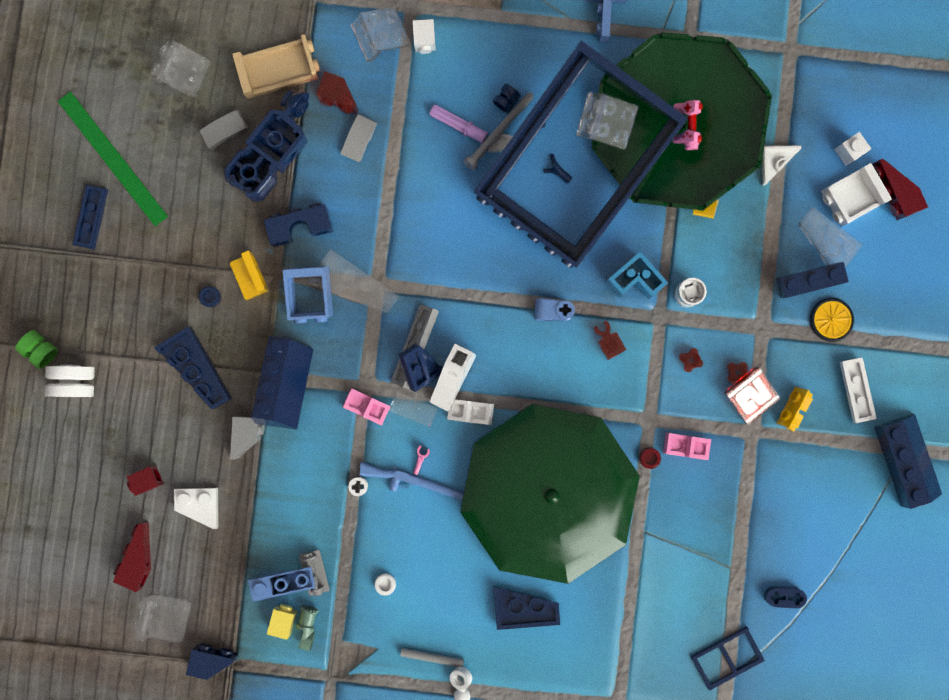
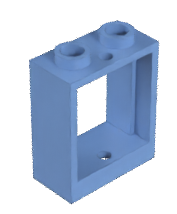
[282,265,333,324]

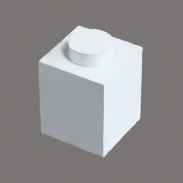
[413,19,436,54]
[834,132,871,166]

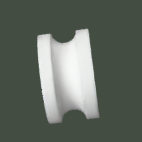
[348,477,368,496]

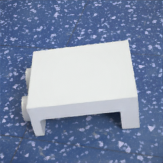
[821,163,892,227]

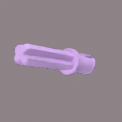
[430,105,488,144]

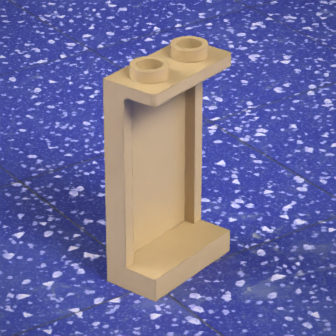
[232,34,320,99]

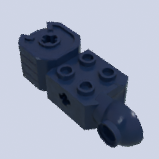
[225,90,310,202]

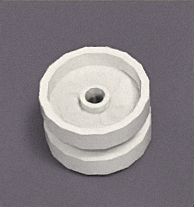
[45,365,95,397]

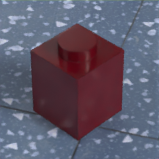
[127,465,164,496]

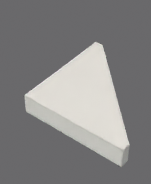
[761,145,801,185]

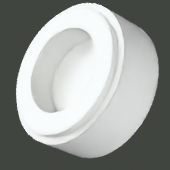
[375,573,396,595]

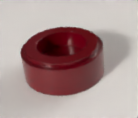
[639,448,661,469]

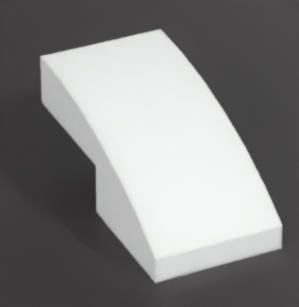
[447,400,494,425]

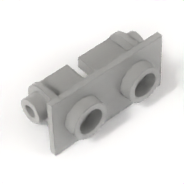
[299,549,330,596]

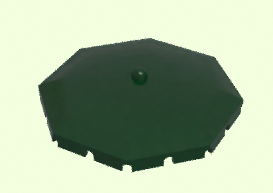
[591,32,772,211]
[460,404,640,584]

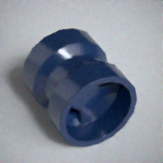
[492,84,521,113]

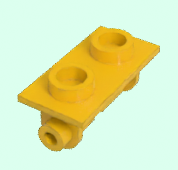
[777,387,813,432]

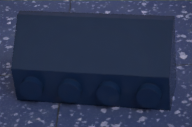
[251,336,313,430]
[874,414,942,509]

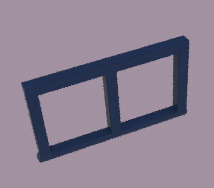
[691,626,765,691]

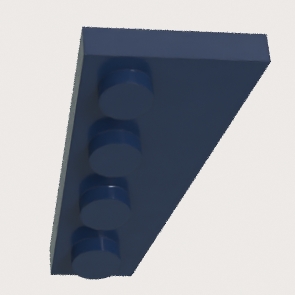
[154,327,232,410]

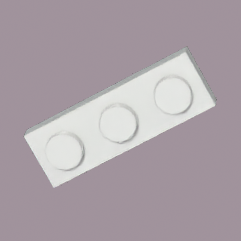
[839,357,877,423]

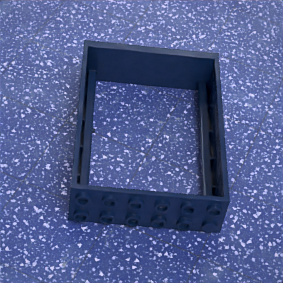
[474,40,688,268]

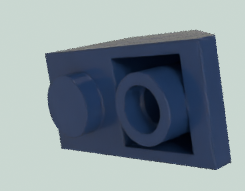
[186,643,238,680]

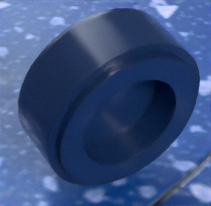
[199,286,221,308]

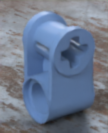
[534,298,575,321]

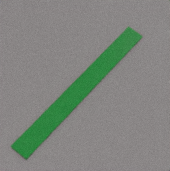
[58,91,168,227]

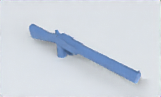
[360,462,464,501]

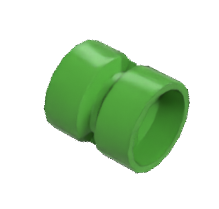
[15,330,58,369]

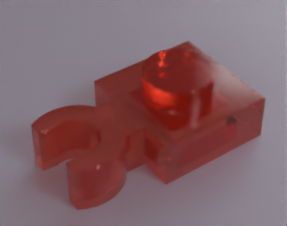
[593,321,626,360]

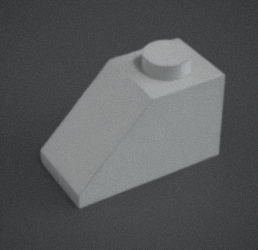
[230,417,265,460]

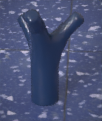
[544,154,573,184]

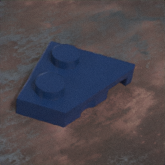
[398,344,443,392]

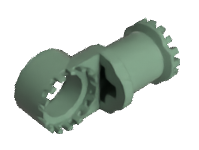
[296,605,319,651]

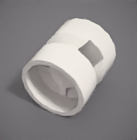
[674,277,707,308]

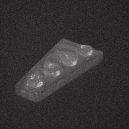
[307,249,399,314]

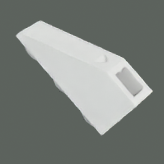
[430,344,476,412]

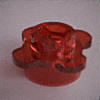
[679,348,703,372]
[727,362,748,383]

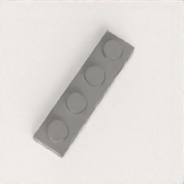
[391,305,439,389]

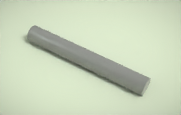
[400,648,464,667]

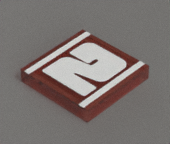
[724,366,780,425]

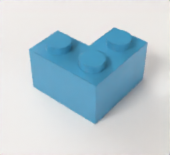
[606,251,668,299]

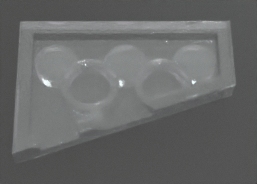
[798,207,862,268]

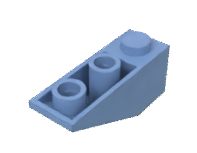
[248,567,316,602]

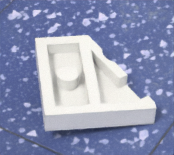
[174,488,218,529]

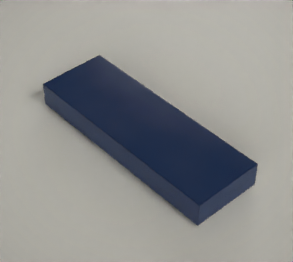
[72,184,108,250]

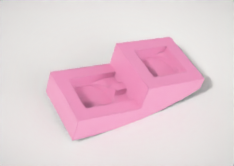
[342,388,391,425]
[663,433,711,460]

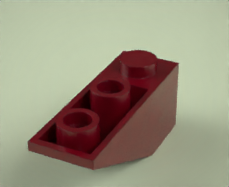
[872,158,928,220]
[113,521,151,592]

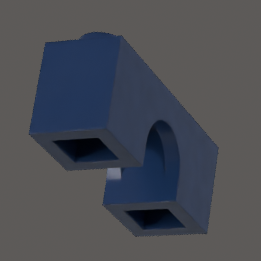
[264,203,334,247]
[776,262,849,298]

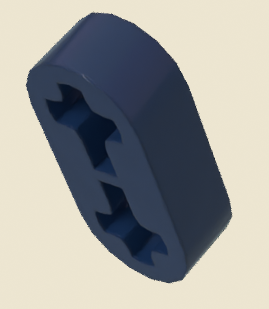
[764,586,807,608]

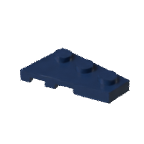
[493,586,560,630]

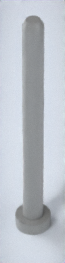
[463,93,533,170]

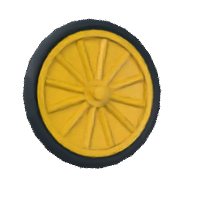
[810,298,854,342]

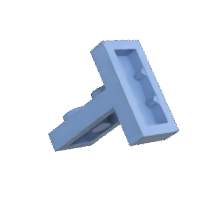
[585,0,627,43]

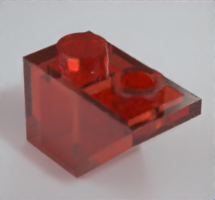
[316,71,358,114]

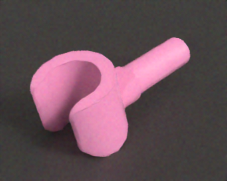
[413,445,430,475]

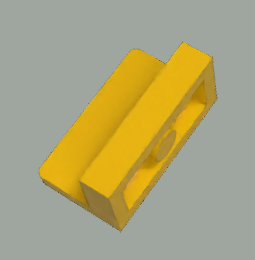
[230,250,269,300]

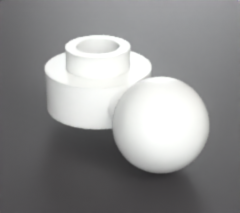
[450,667,472,700]

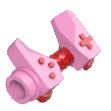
[673,100,702,150]

